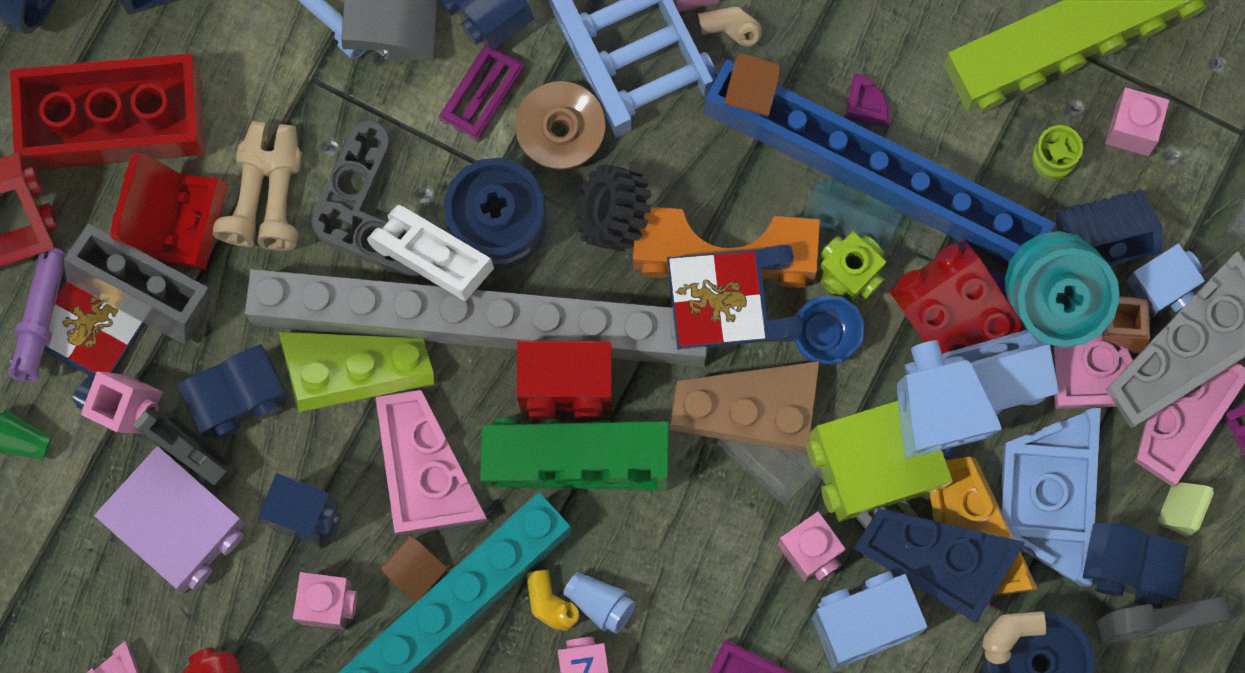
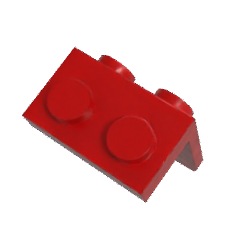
[110,152,229,270]
[889,240,1021,354]

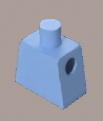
[897,340,1001,459]

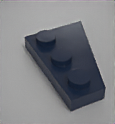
[854,508,1025,623]

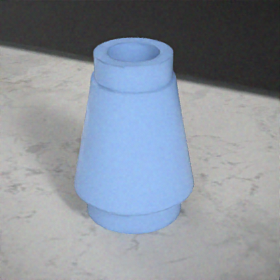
[564,571,636,634]

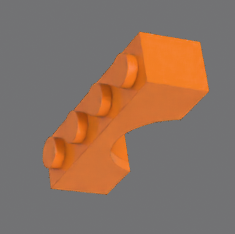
[633,207,820,288]

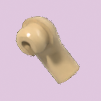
[698,7,762,47]
[982,611,1046,664]

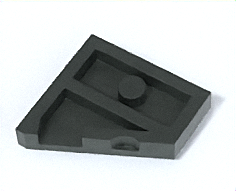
[133,410,239,487]

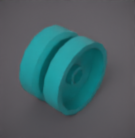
[1005,231,1120,348]

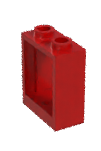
[0,152,58,267]

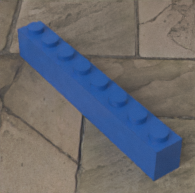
[704,59,1055,266]

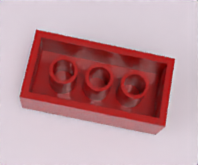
[10,53,205,170]

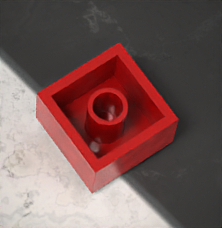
[517,341,612,420]

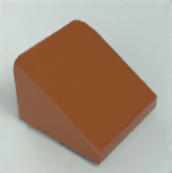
[724,53,782,117]
[1102,297,1150,353]
[380,535,448,602]

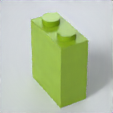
[806,401,953,522]

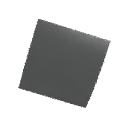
[341,0,438,61]

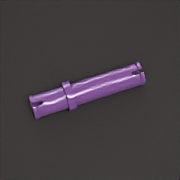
[8,248,67,382]

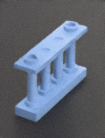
[547,0,717,139]

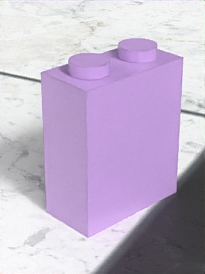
[94,446,246,594]

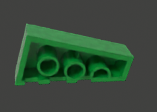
[480,418,668,491]

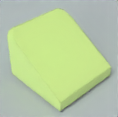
[1158,482,1214,537]

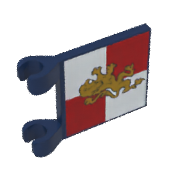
[666,245,803,350]
[10,280,145,410]

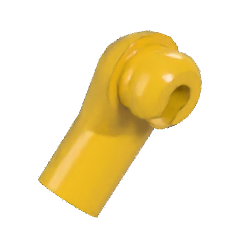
[526,570,579,631]

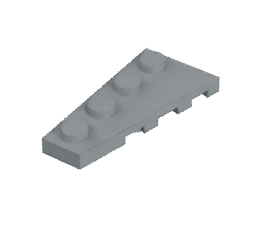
[1106,251,1245,428]

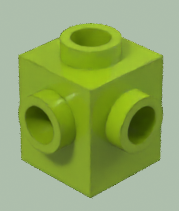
[818,231,886,304]

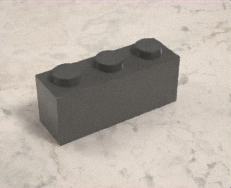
[64,223,209,345]

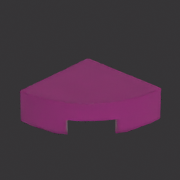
[844,72,890,128]

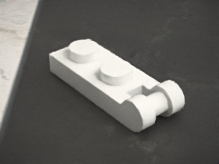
[367,205,494,301]

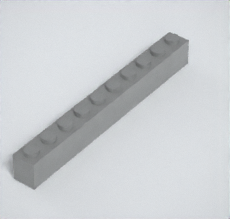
[245,269,707,367]

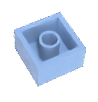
[811,571,927,670]

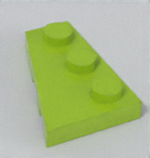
[279,332,434,412]

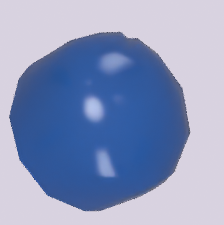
[794,295,865,365]

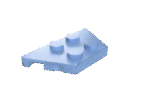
[1000,408,1101,587]

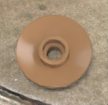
[515,81,605,170]

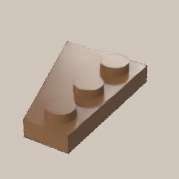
[669,361,819,453]

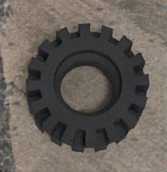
[576,164,651,252]

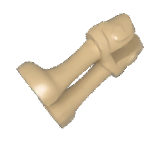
[212,121,302,251]

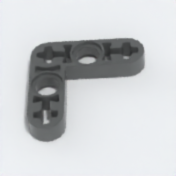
[312,121,425,280]
[1094,597,1232,646]

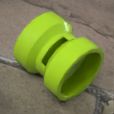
[1032,125,1083,180]

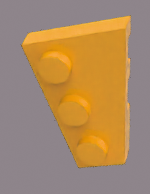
[930,457,1038,596]

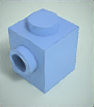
[1126,243,1205,319]

